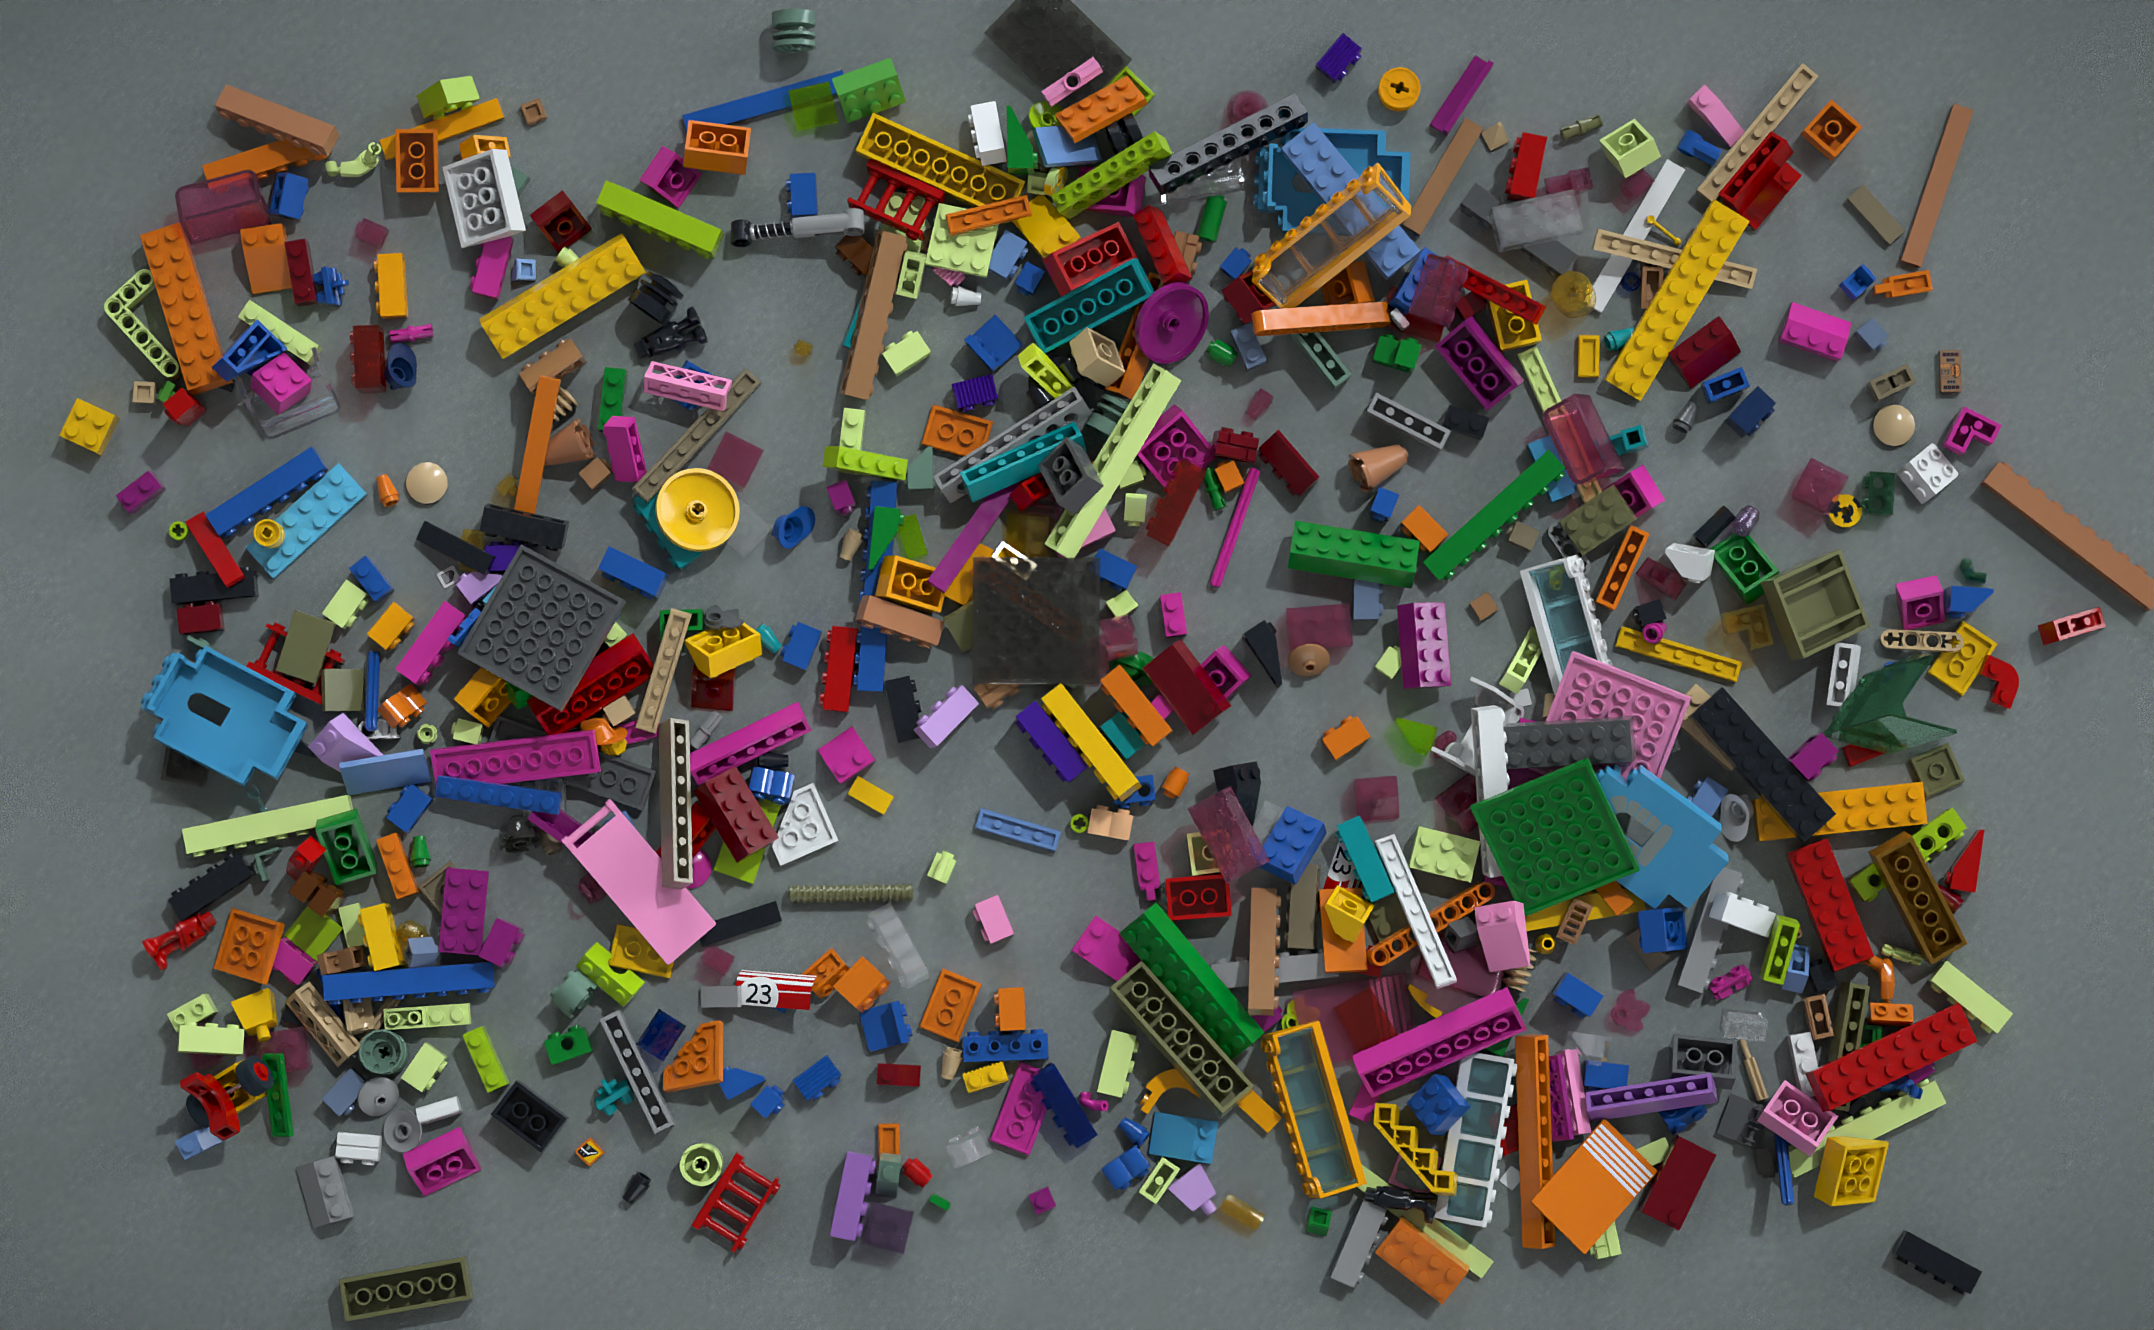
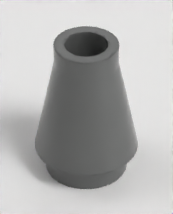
[1673,401,1699,434]

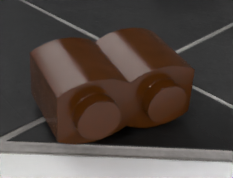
[835,235,873,277]

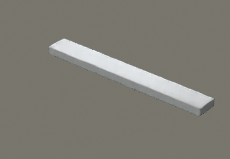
[1583,159,1685,313]
[1375,834,1457,989]

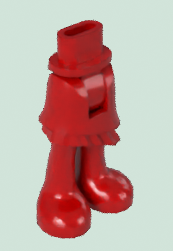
[142,911,217,971]

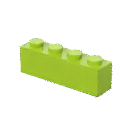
[822,446,908,480]

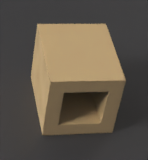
[602,695,636,727]

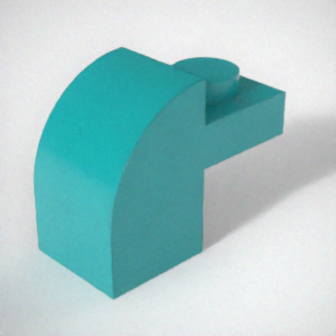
[1604,425,1649,459]

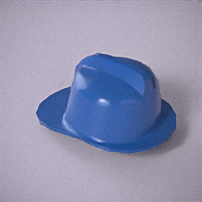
[771,506,816,549]

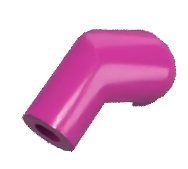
[1078,1092,1109,1111]

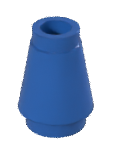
[1118,1117,1150,1147]

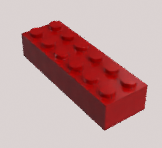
[526,633,654,735]
[1785,838,1874,973]

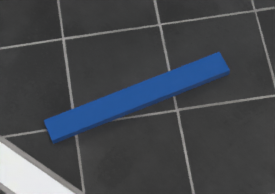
[682,70,843,131]

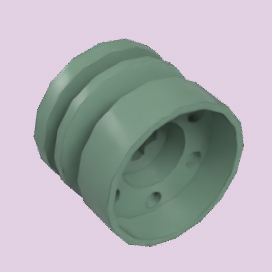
[772,9,816,53]
[1086,393,1129,439]
[359,1029,410,1076]

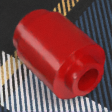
[902,1157,933,1188]

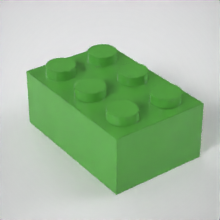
[832,57,906,123]

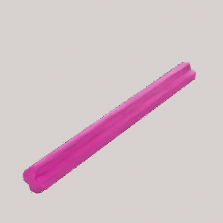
[1210,468,1260,587]

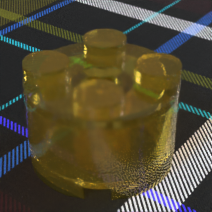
[1551,271,1596,318]

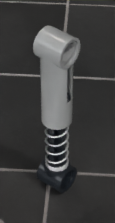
[731,208,864,247]

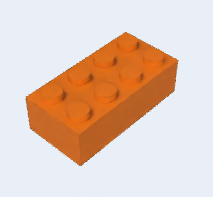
[1375,1215,1469,1305]

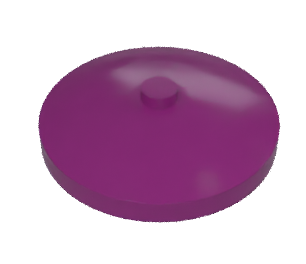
[1135,282,1209,363]

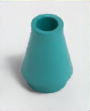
[1604,327,1634,351]
[755,623,782,654]

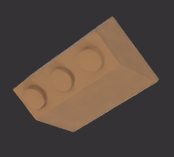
[519,339,587,396]

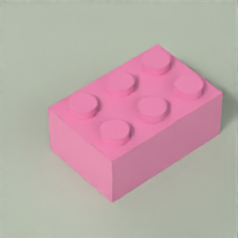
[1757,1080,1838,1157]

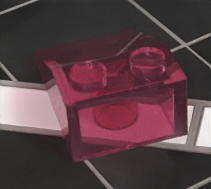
[244,1026,313,1073]

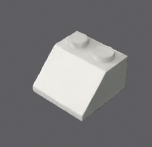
[1665,543,1715,583]

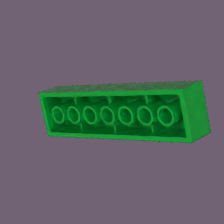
[1119,903,1265,1060]

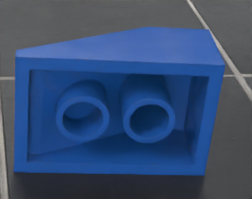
[1637,907,1688,953]

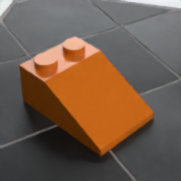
[240,223,292,294]

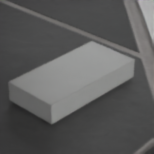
[701,986,741,1008]

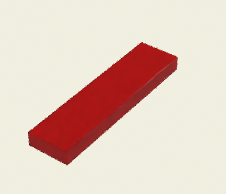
[185,511,245,588]

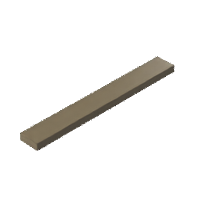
[632,369,761,504]

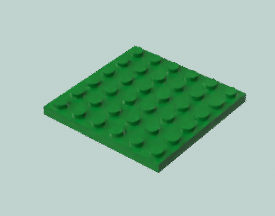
[1471,758,1640,917]

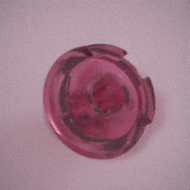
[1227,90,1268,125]

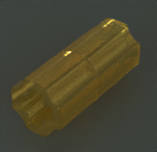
[1219,1193,1265,1231]

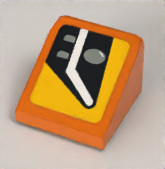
[574,1137,605,1166]

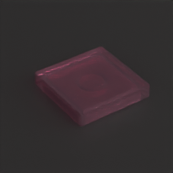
[707,431,764,488]

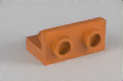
[801,948,850,999]
[1866,1003,1914,1027]

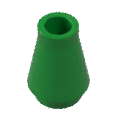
[410,836,431,868]

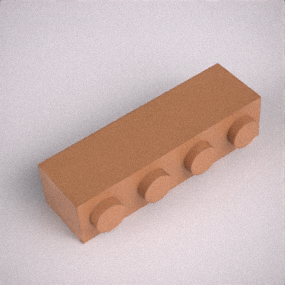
[855,595,944,649]

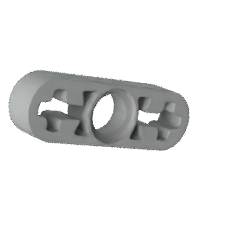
[1547,522,1591,576]

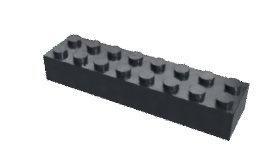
[1688,687,1836,843]

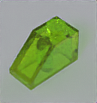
[1395,717,1438,755]

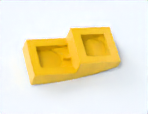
[1407,984,1443,1018]

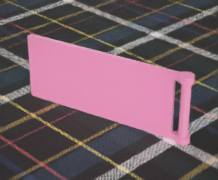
[562,799,716,964]

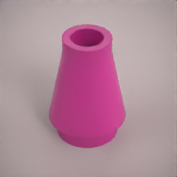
[1643,621,1667,644]

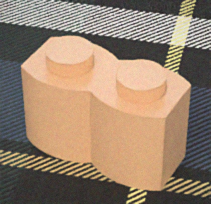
[1087,805,1134,841]

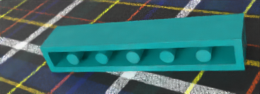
[960,422,1087,502]

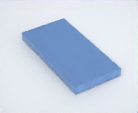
[339,749,431,795]

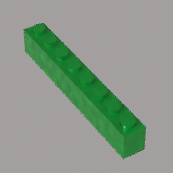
[1423,450,1566,581]

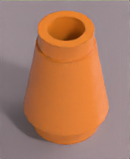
[376,474,400,507]

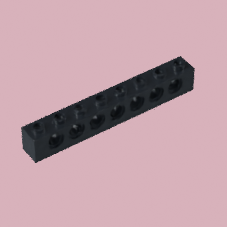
[1149,93,1308,196]

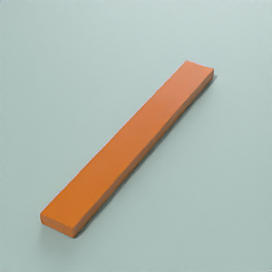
[514,375,561,542]

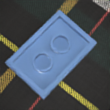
[1032,126,1102,167]

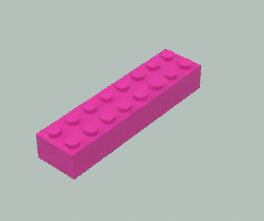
[1352,987,1527,1098]

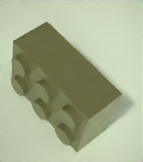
[1559,484,1637,555]

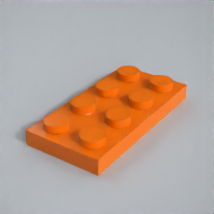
[1055,76,1147,143]

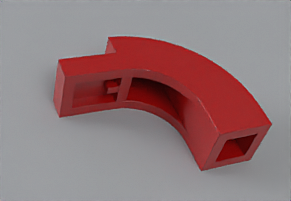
[180,1072,240,1141]

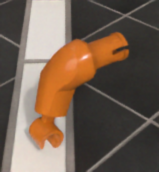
[1861,955,1895,1004]

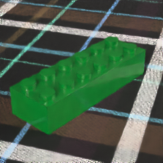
[1288,521,1420,589]

